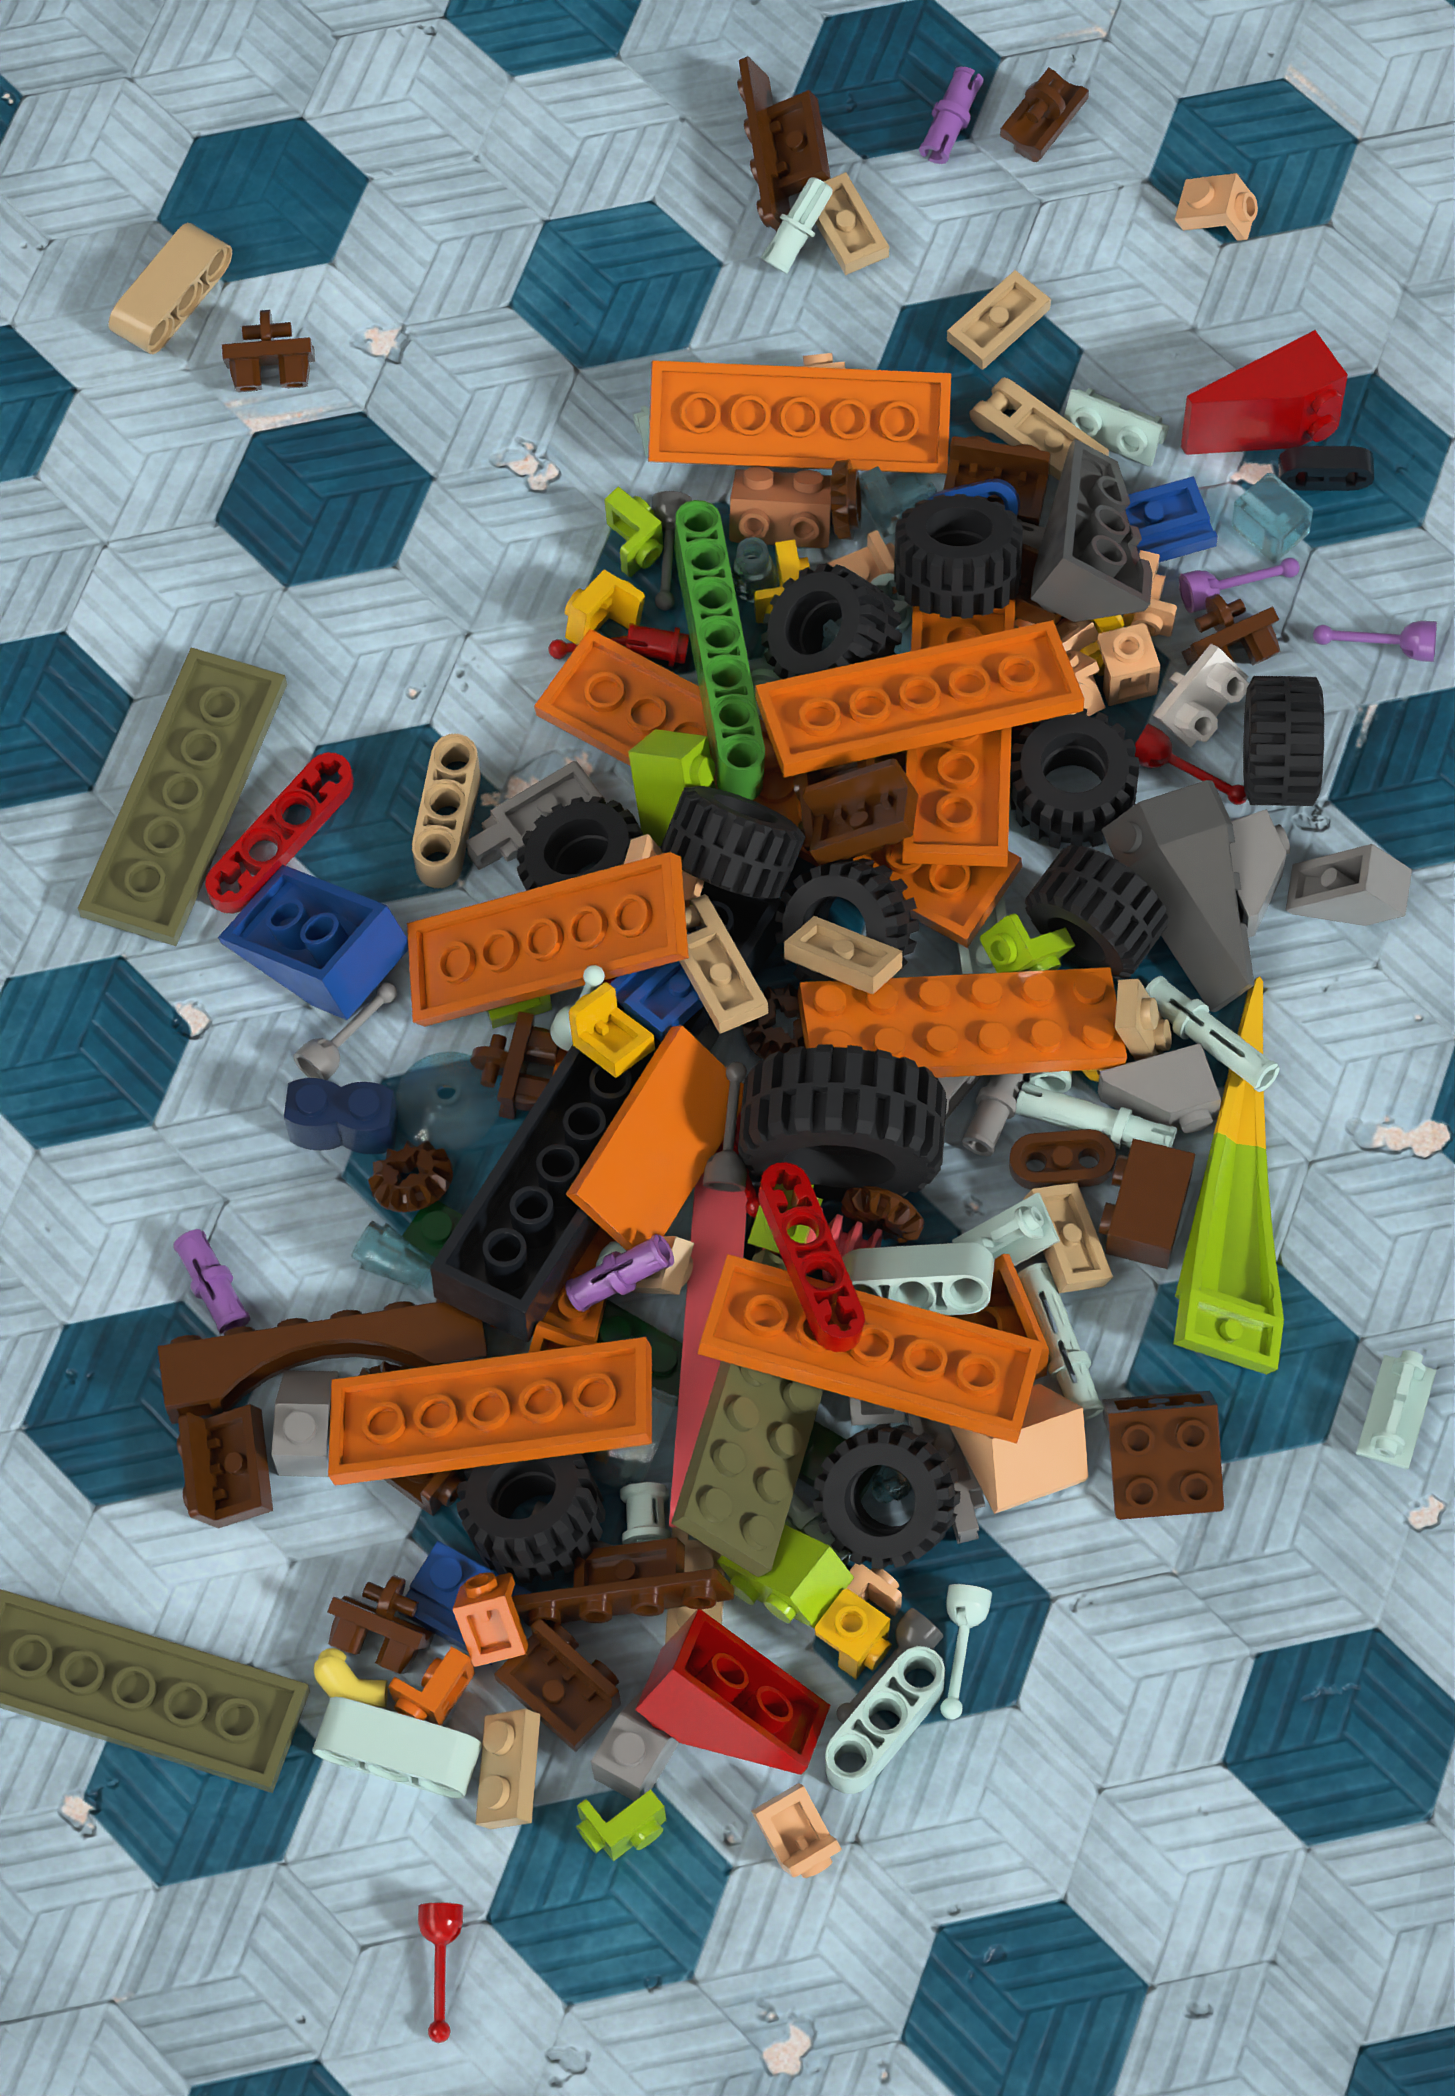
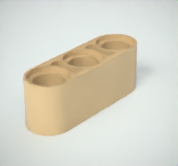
[109,223,232,354]
[412,734,481,888]

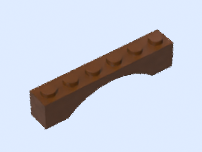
[158,1299,489,1424]

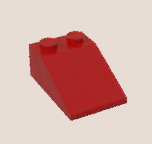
[1181,330,1348,455]
[635,1609,831,1775]

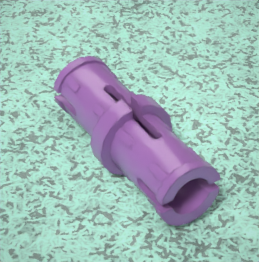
[919,66,983,164]
[173,1229,250,1335]
[565,1234,674,1312]

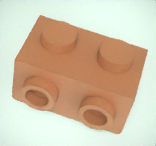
[729,467,832,548]

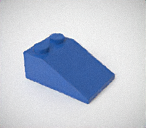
[218,865,408,1020]

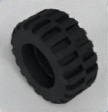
[738,1044,947,1202]

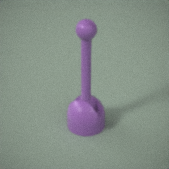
[1179,558,1300,613]
[1313,620,1437,662]

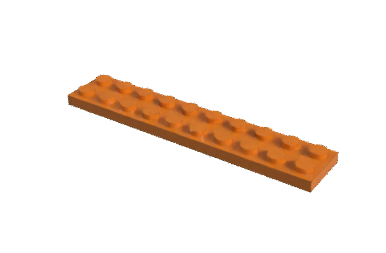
[534,629,1022,948]

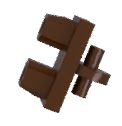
[1000,67,1089,162]
[222,310,315,392]
[1181,594,1280,666]
[470,1011,559,1120]
[327,1575,435,1674]

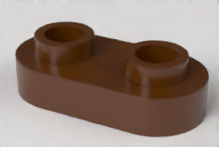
[1009,1129,1116,1190]

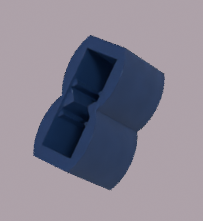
[284,1078,399,1154]

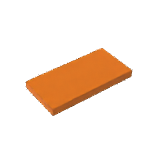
[566,1025,744,1251]

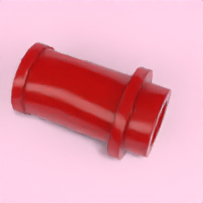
[625,623,689,667]

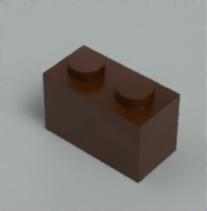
[1098,1138,1195,1269]

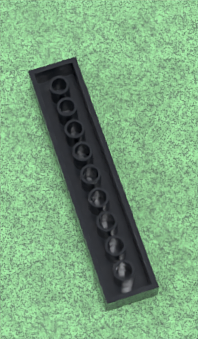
[430,881,784,1342]

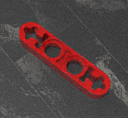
[205,752,354,914]
[758,1162,865,1352]

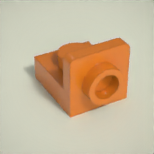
[453,1573,529,1667]
[388,1646,475,1726]

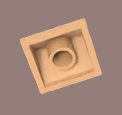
[949,1383,1088,1514]

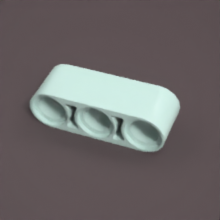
[842,1242,995,1315]
[825,1646,945,1794]
[312,1697,482,1799]

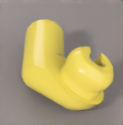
[313,1648,388,1708]

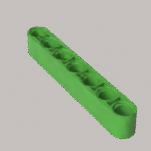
[674,500,765,800]

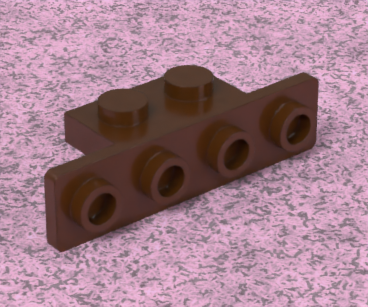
[737,56,831,232]
[512,1537,734,1628]

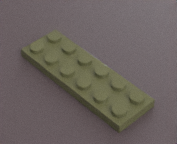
[78,647,287,946]
[671,1249,823,1577]
[0,1589,310,1793]

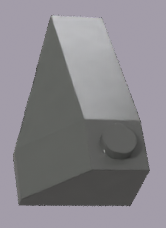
[1030,439,1153,622]
[1102,780,1254,1012]

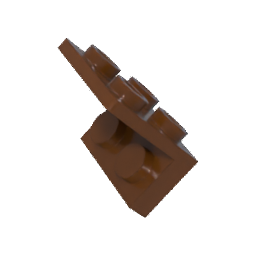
[1102,1390,1224,1520]

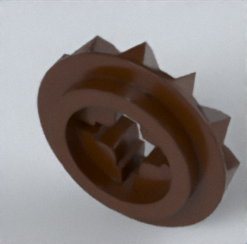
[830,459,862,540]
[743,983,805,1060]
[368,1140,453,1212]
[841,1186,924,1243]

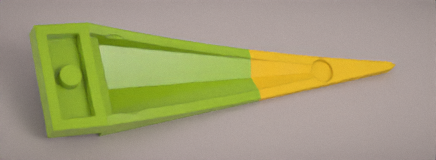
[1173,976,1284,1375]

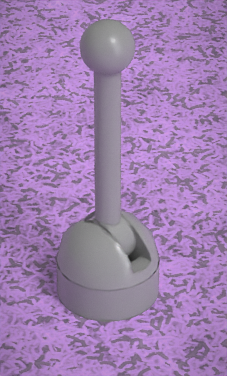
[293,983,397,1080]

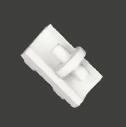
[1153,644,1249,748]

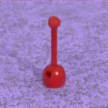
[1135,723,1247,805]
[418,1903,463,2043]

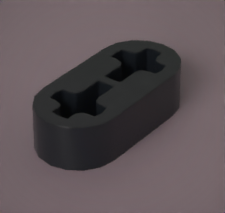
[1278,446,1374,491]

